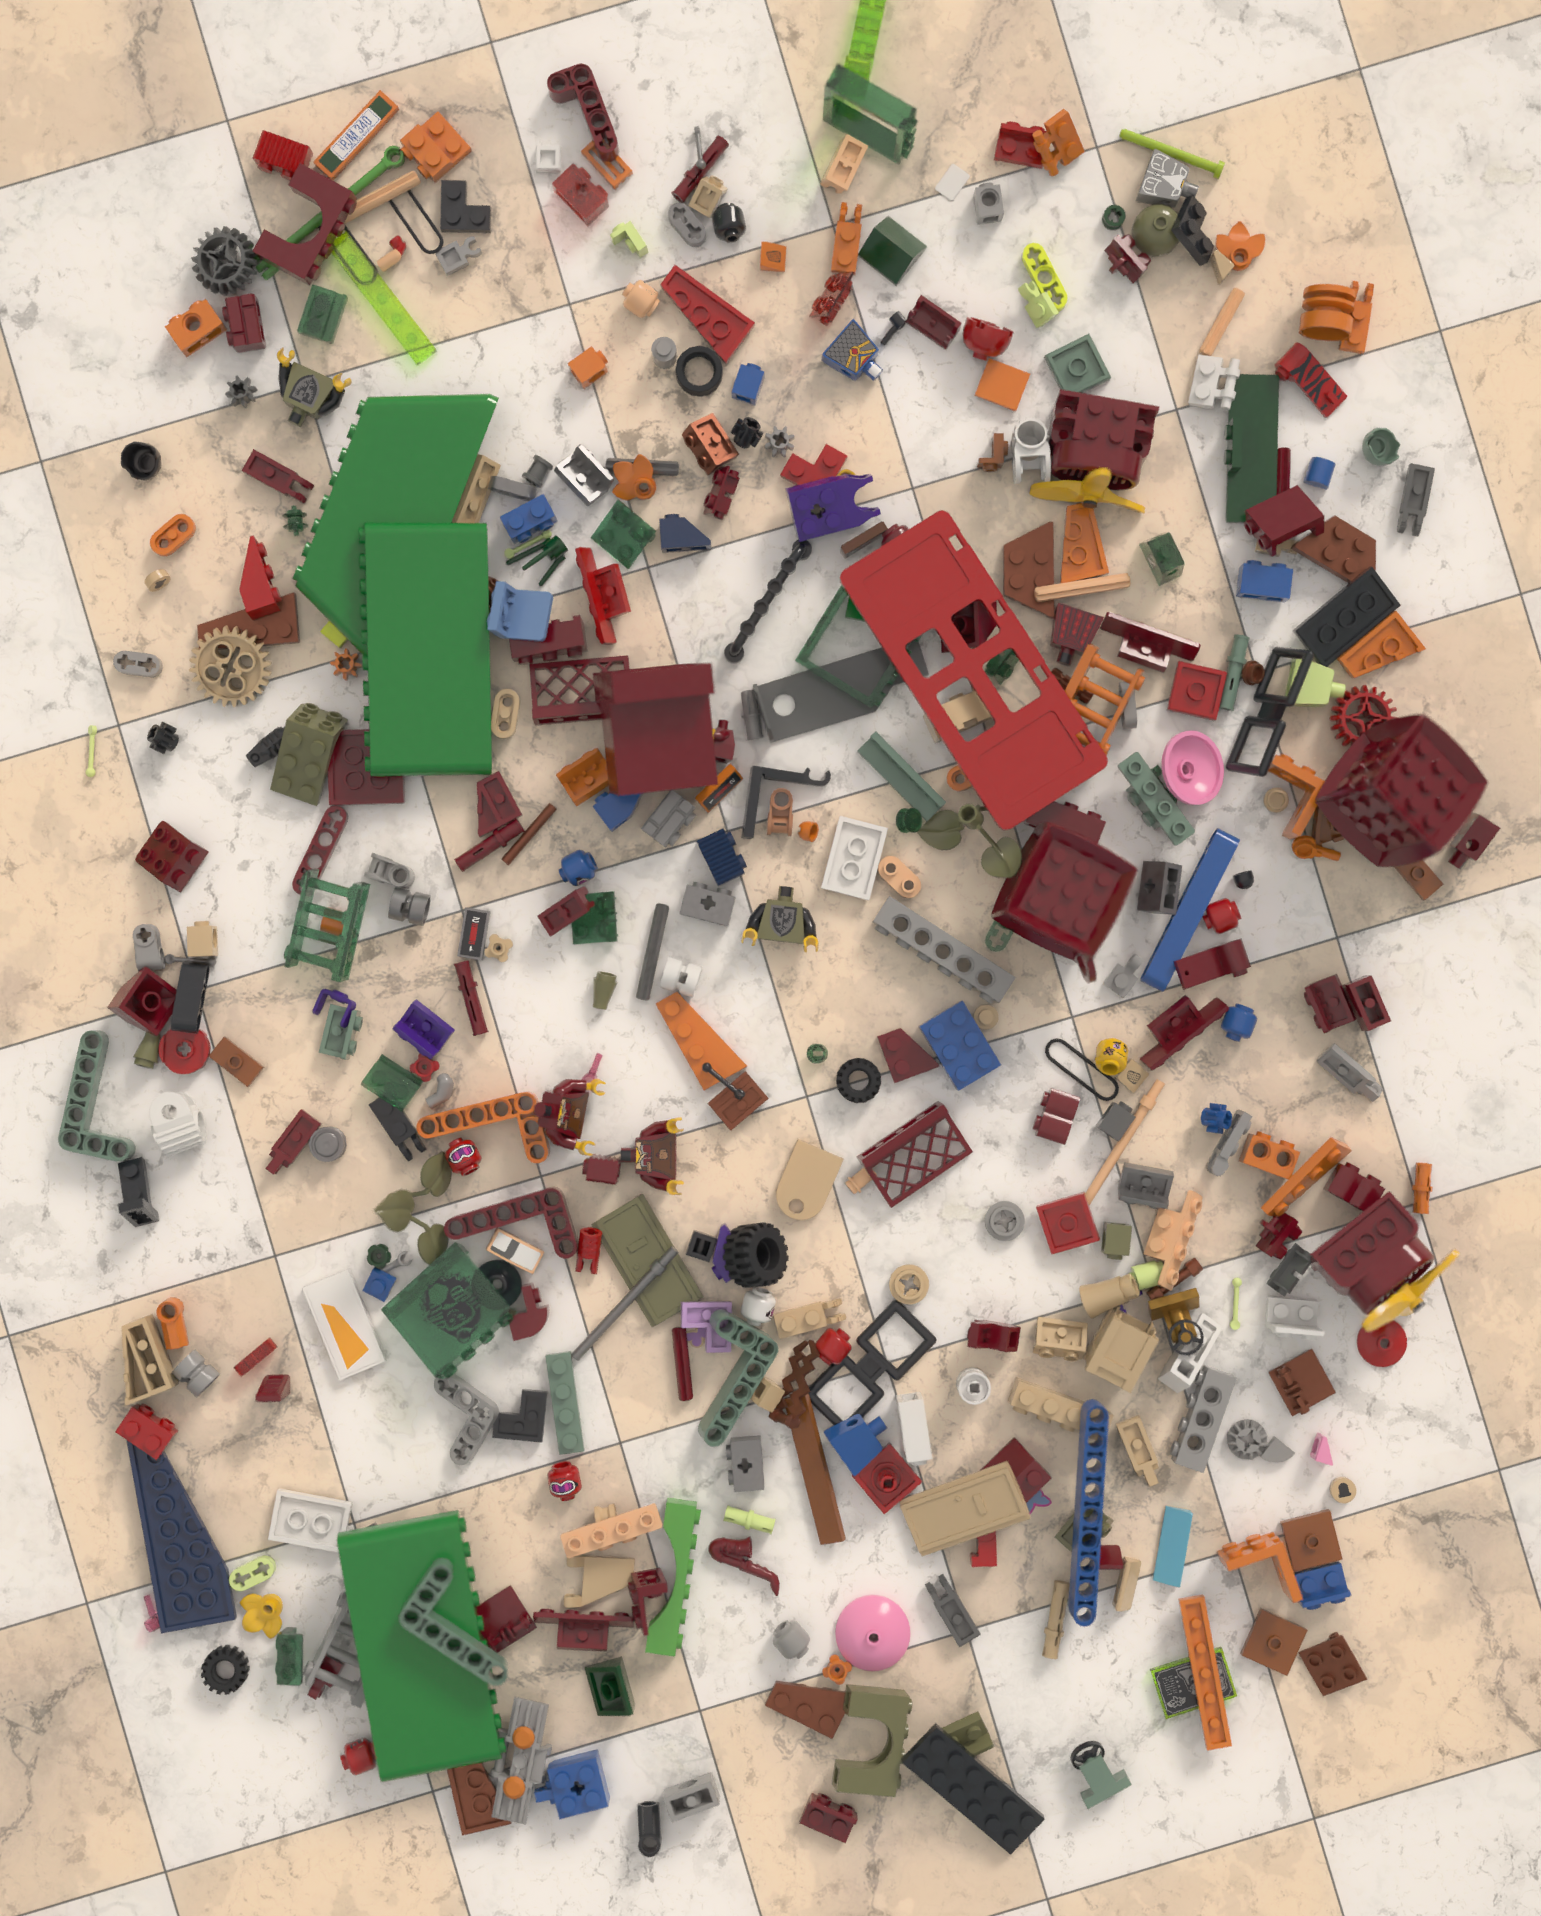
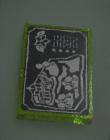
[1150,1646,1237,1719]

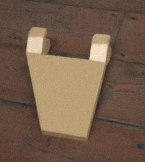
[564,1555,635,1608]

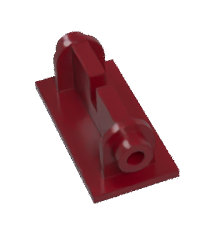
[703,466,740,520]

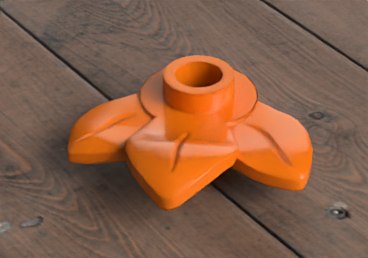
[1216,221,1265,271]
[612,454,656,500]

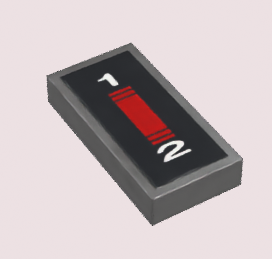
[457,907,491,960]

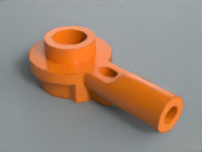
[1292,835,1341,861]

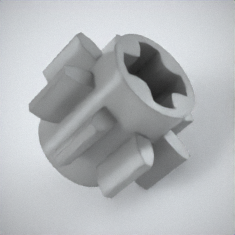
[765,426,794,458]

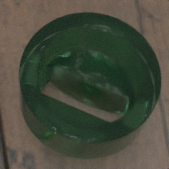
[807,1044,828,1064]

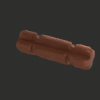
[1051,668,1094,704]

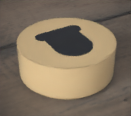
[144,569,171,592]
[1330,1477,1356,1503]

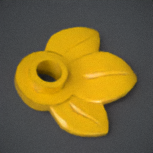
[239,1594,283,1639]

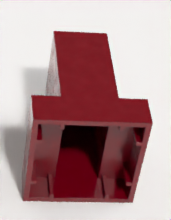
[593,663,718,796]

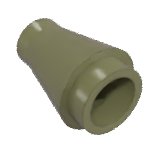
[593,971,618,1010]
[133,1032,161,1069]

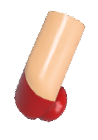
[377,235,406,272]

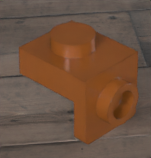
[977,433,1008,472]

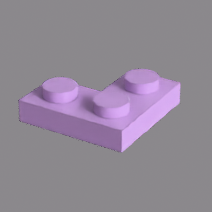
[681,1301,732,1353]

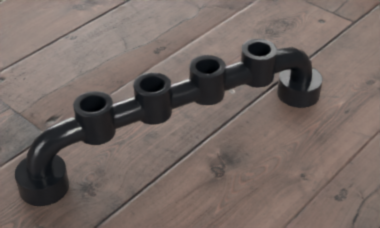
[724,540,812,663]

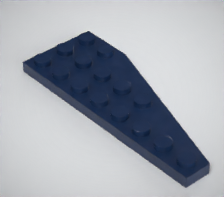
[126,1440,237,1634]

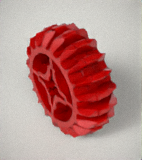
[1329,685,1398,747]

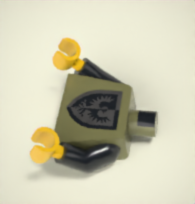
[277,347,352,427]
[741,886,819,952]

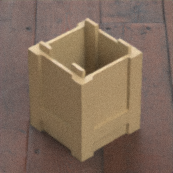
[1083,1305,1159,1393]

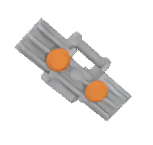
[490,1697,552,1825]

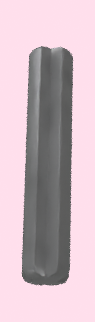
[606,458,679,476]

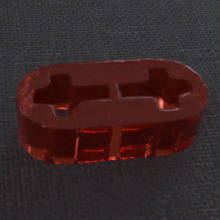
[233,1338,278,1377]

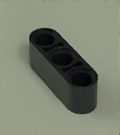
[171,961,209,1034]

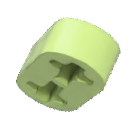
[229,1555,276,1591]

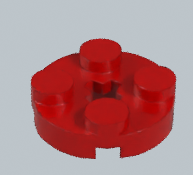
[159,1029,211,1074]

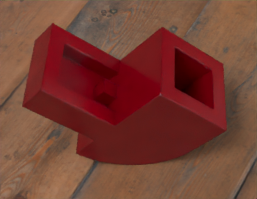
[508,1283,549,1341]
[967,1319,1021,1352]

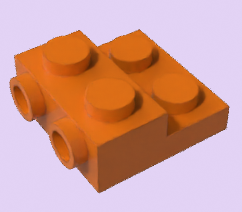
[400,111,472,183]

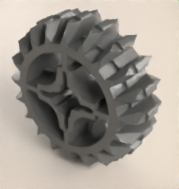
[191,226,259,296]

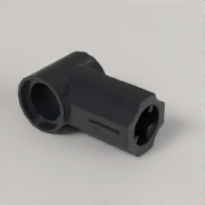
[637,1801,662,1857]

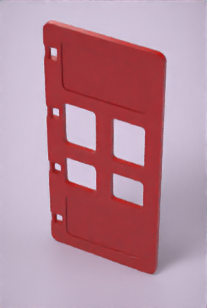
[840,510,1108,830]

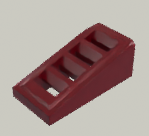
[255,1374,290,1402]

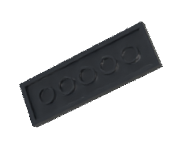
[901,1723,1045,1855]

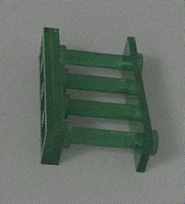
[284,868,371,983]

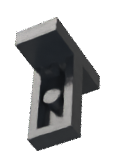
[118,1157,159,1227]

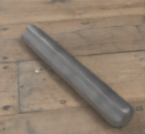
[636,903,669,1001]

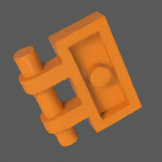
[1033,109,1085,176]

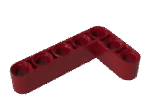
[444,1186,578,1259]

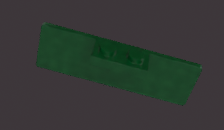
[1224,374,1279,523]

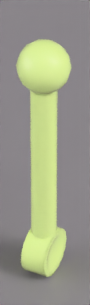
[504,530,552,559]
[85,725,97,777]
[1229,1277,1242,1330]

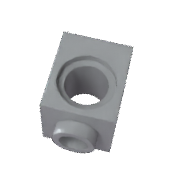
[973,182,1004,225]

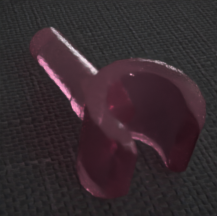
[582,1053,603,1080]
[144,1595,160,1632]

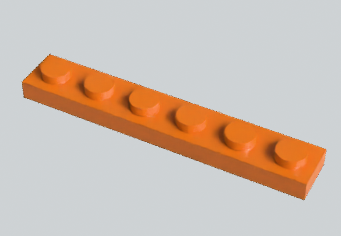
[1178,1594,1232,1751]

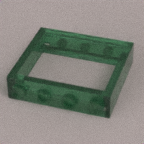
[823,63,918,165]
[795,585,923,709]

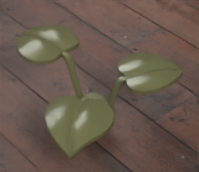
[917,804,1022,878]
[374,1151,452,1266]

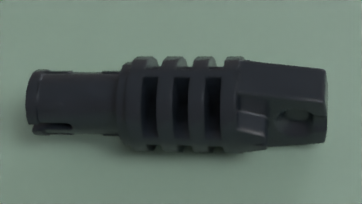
[246,726,285,767]

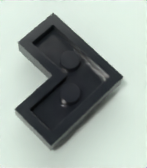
[440,180,491,233]
[1171,195,1215,266]
[492,1389,548,1443]

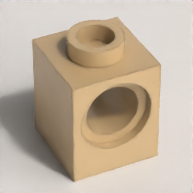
[187,921,218,957]

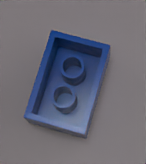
[918,1001,1001,1091]

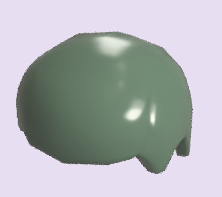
[1362,428,1401,466]

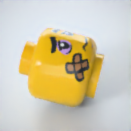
[1095,1038,1128,1076]

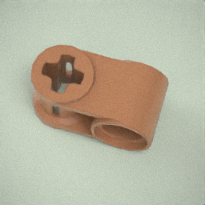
[767,788,793,836]

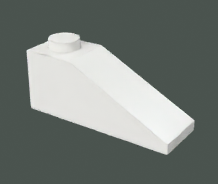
[1158,1313,1223,1393]

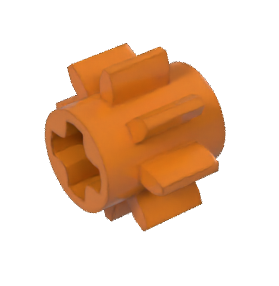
[330,648,362,681]

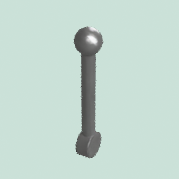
[694,126,706,170]
[164,954,216,967]

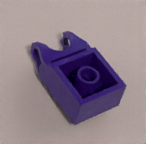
[785,474,881,542]

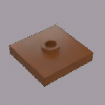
[1280,1509,1343,1572]
[1240,1608,1308,1676]

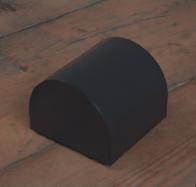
[685,1230,717,1262]

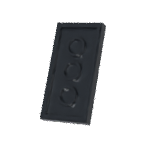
[1292,566,1401,667]

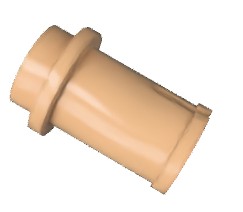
[845,1168,877,1194]

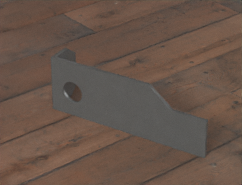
[753,637,929,743]

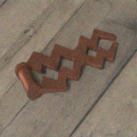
[768,1340,820,1429]

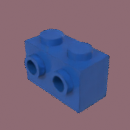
[500,494,557,544]
[1236,560,1293,603]

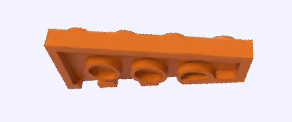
[1261,1137,1352,1217]

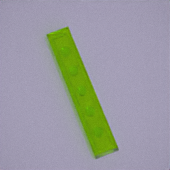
[331,231,437,366]

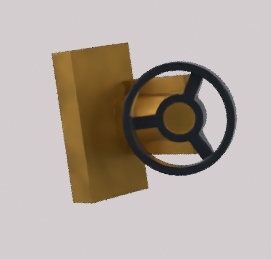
[1148,1288,1204,1355]

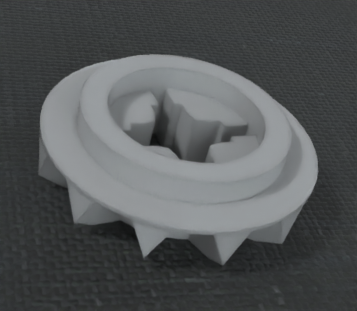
[985,1201,1025,1241]
[1227,1419,1268,1460]

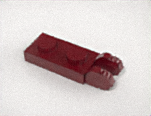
[242,449,315,504]

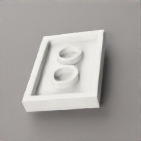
[821,816,888,901]
[268,1488,353,1553]

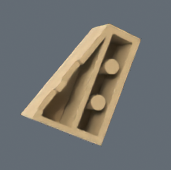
[923,688,992,744]
[122,1314,179,1406]

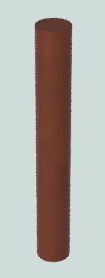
[501,803,557,866]

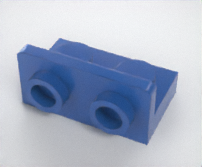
[1294,1561,1351,1610]

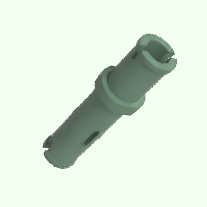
[1219,634,1250,711]

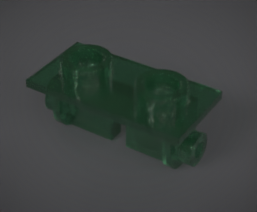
[984,649,1019,685]

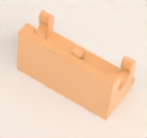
[820,134,868,194]

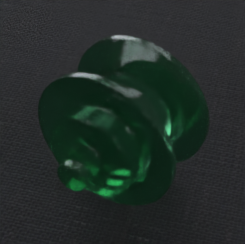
[282,506,308,536]
[896,808,922,833]

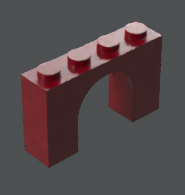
[253,163,357,286]

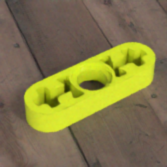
[1022,243,1068,312]

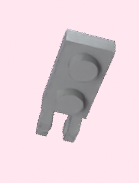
[1206,1109,1253,1176]

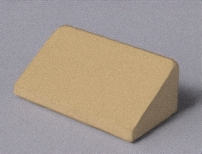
[1112,1556,1141,1612]

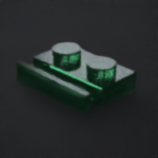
[297,284,348,345]
[361,1054,423,1112]

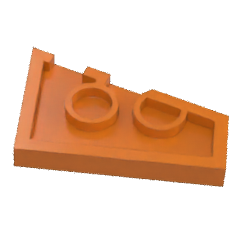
[1060,503,1109,583]
[1337,611,1426,678]

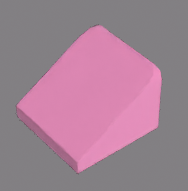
[1310,1433,1333,1466]

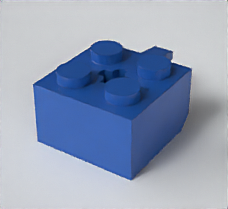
[534,1749,610,1819]

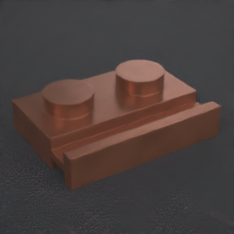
[707,1071,769,1131]

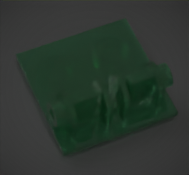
[591,499,656,569]
[572,891,619,945]

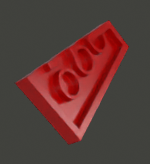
[660,265,755,364]

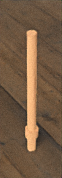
[1085,1079,1165,1206]

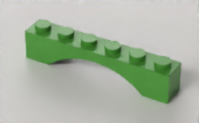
[645,1498,701,1657]

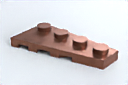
[197,592,300,650]

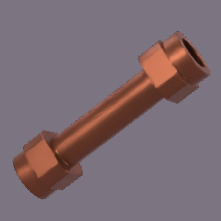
[1146,1257,1203,1300]

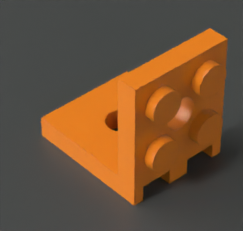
[1268,754,1325,840]
[1217,1532,1303,1603]

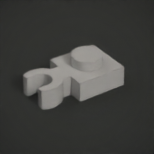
[435,236,482,276]

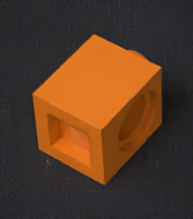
[568,346,608,389]

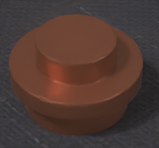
[1242,660,1265,685]

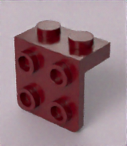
[135,821,209,893]

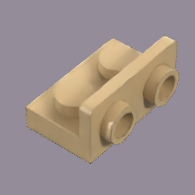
[1033,1317,1088,1361]

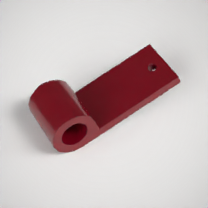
[1173,938,1251,990]

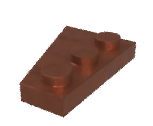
[765,1681,845,1739]

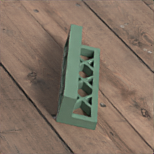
[857,731,946,822]

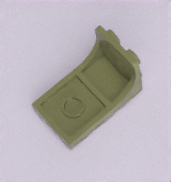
[270,703,348,806]

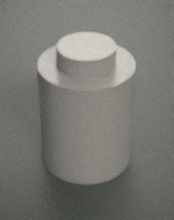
[651,337,677,369]

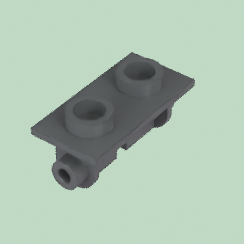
[1266,1243,1311,1297]

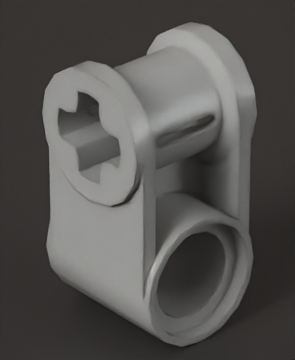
[364,853,415,888]
[133,924,165,972]

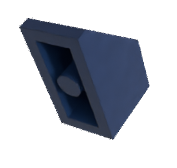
[659,514,712,553]

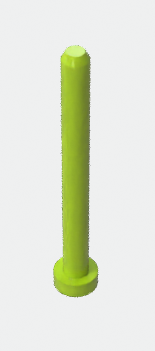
[1119,129,1225,179]

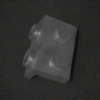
[554,444,614,507]
[1118,1162,1174,1209]

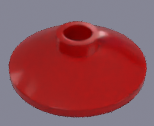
[1357,1320,1407,1367]

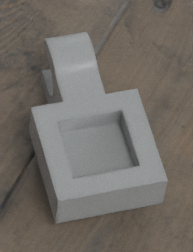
[1103,954,1144,998]

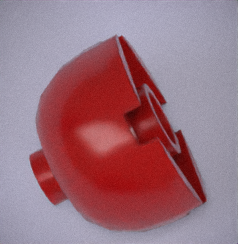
[962,317,1014,361]

